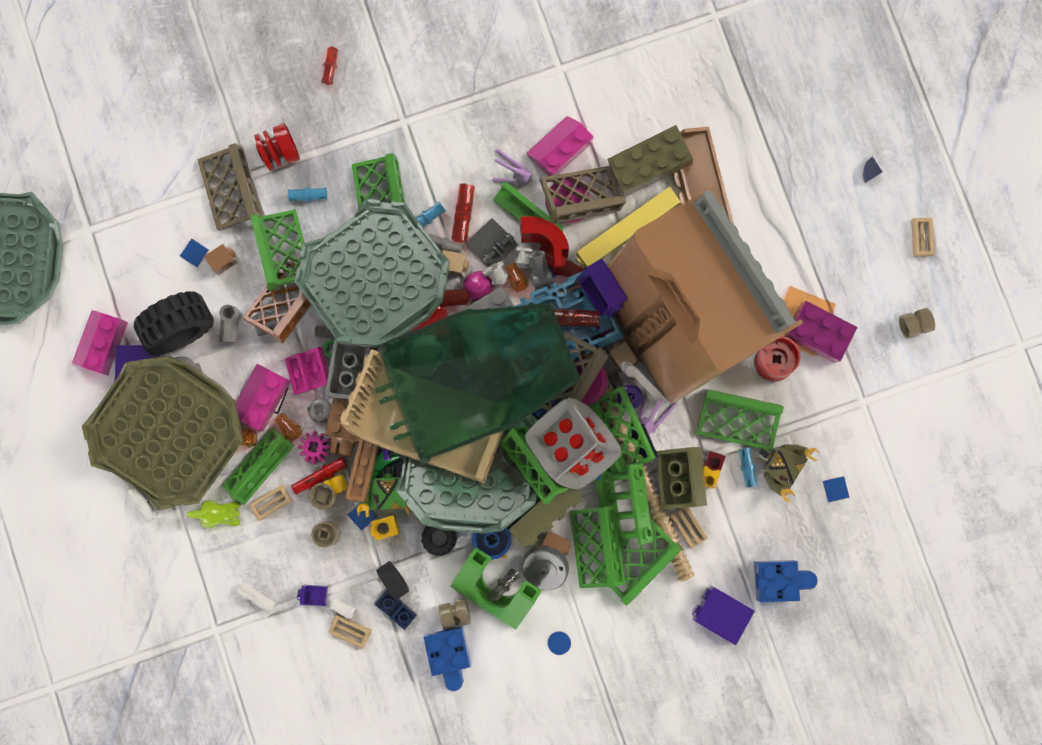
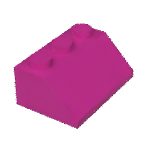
[526,116,594,176]
[72,310,128,375]
[236,364,291,432]

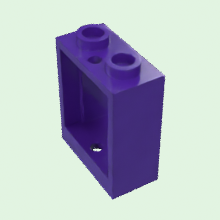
[576,258,628,318]

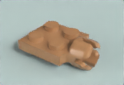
[325,398,360,457]

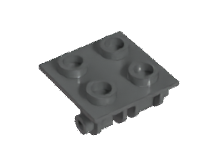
[465,218,518,266]

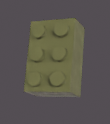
[656,447,707,510]

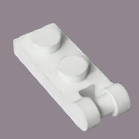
[620,361,666,404]

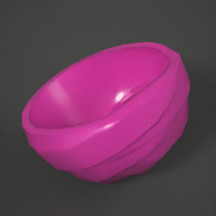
[462,271,493,301]

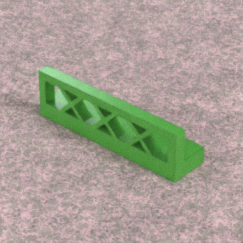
[493,181,564,232]
[500,426,569,505]
[222,427,295,505]

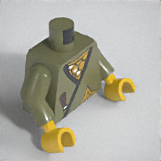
[757,444,820,503]

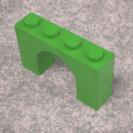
[450,547,541,630]

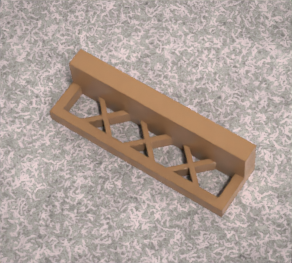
[345,438,379,503]

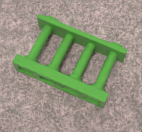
[595,463,653,545]

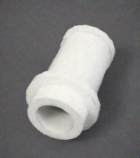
[330,599,356,619]

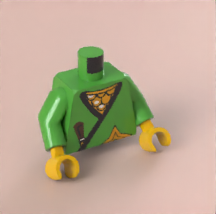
[357,466,410,517]

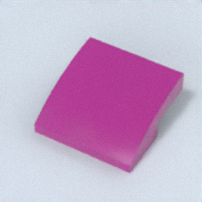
[285,347,329,395]

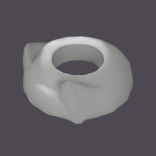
[307,398,332,423]

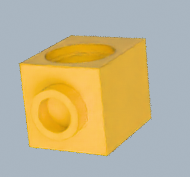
[369,515,401,540]

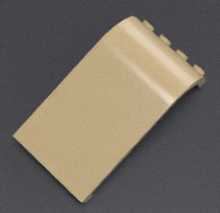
[340,349,512,484]

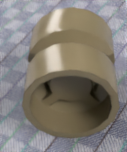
[899,307,936,339]
[309,483,336,510]
[311,521,341,547]
[439,599,471,630]

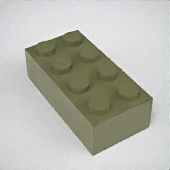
[607,125,693,197]
[509,488,583,548]

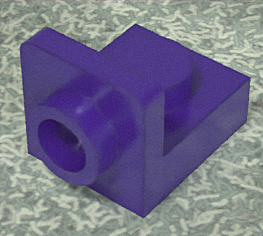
[297,584,328,606]

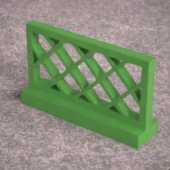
[352,153,405,208]
[250,209,304,291]
[587,386,656,473]
[696,389,784,451]
[570,506,625,588]
[595,518,683,606]

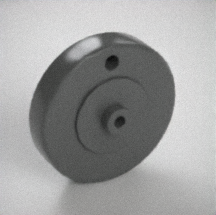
[522,546,569,590]

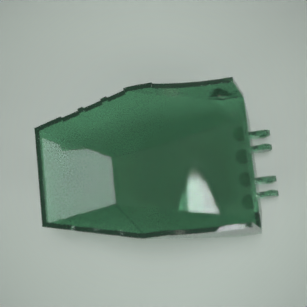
[375,303,581,464]

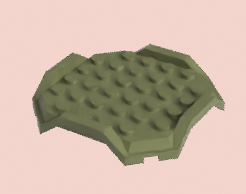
[81,355,244,510]

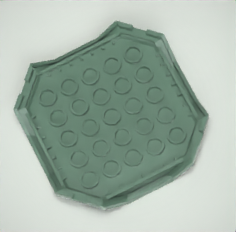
[0,192,63,325]
[294,199,450,347]
[396,397,538,533]

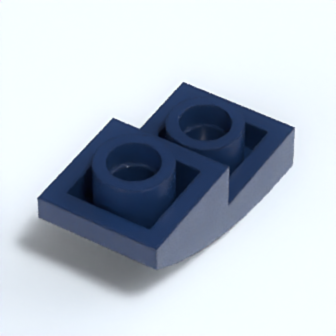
[374,589,417,630]

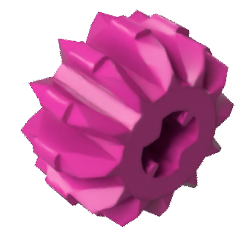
[298,431,330,464]

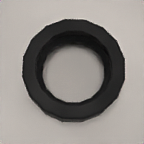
[376,561,410,600]

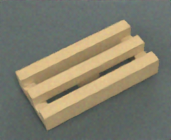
[911,218,934,257]
[249,485,293,521]
[670,507,708,549]
[328,614,372,649]

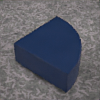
[863,156,883,183]

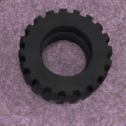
[133,291,214,355]

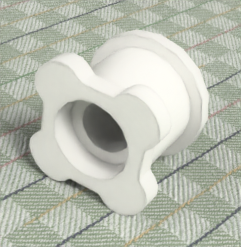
[515,247,535,269]
[483,261,508,286]

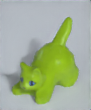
[186,500,241,528]

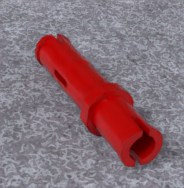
[291,457,348,495]

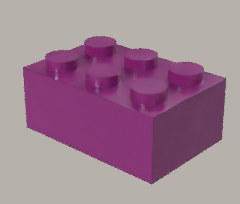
[784,301,858,363]

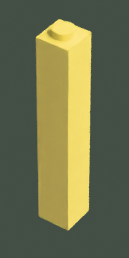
[576,187,681,268]

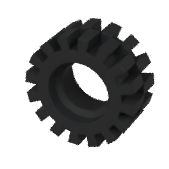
[421,525,457,556]

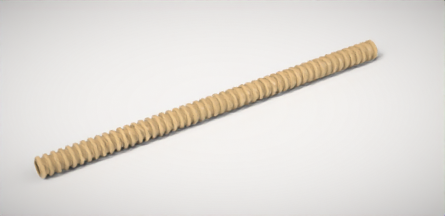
[580,350,695,582]

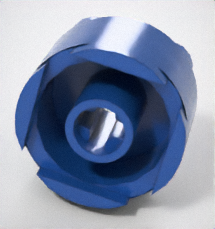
[472,527,512,560]

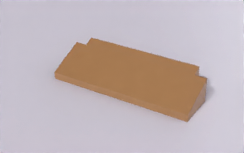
[672,126,734,224]

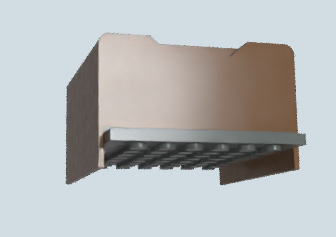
[607,186,803,403]

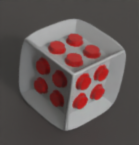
[525,398,622,489]

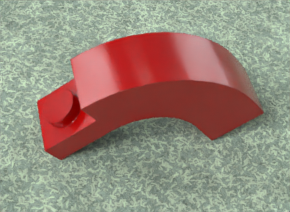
[520,216,569,276]

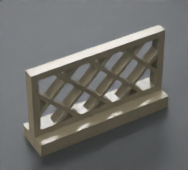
[197,143,262,230]
[539,166,626,224]
[527,332,608,411]

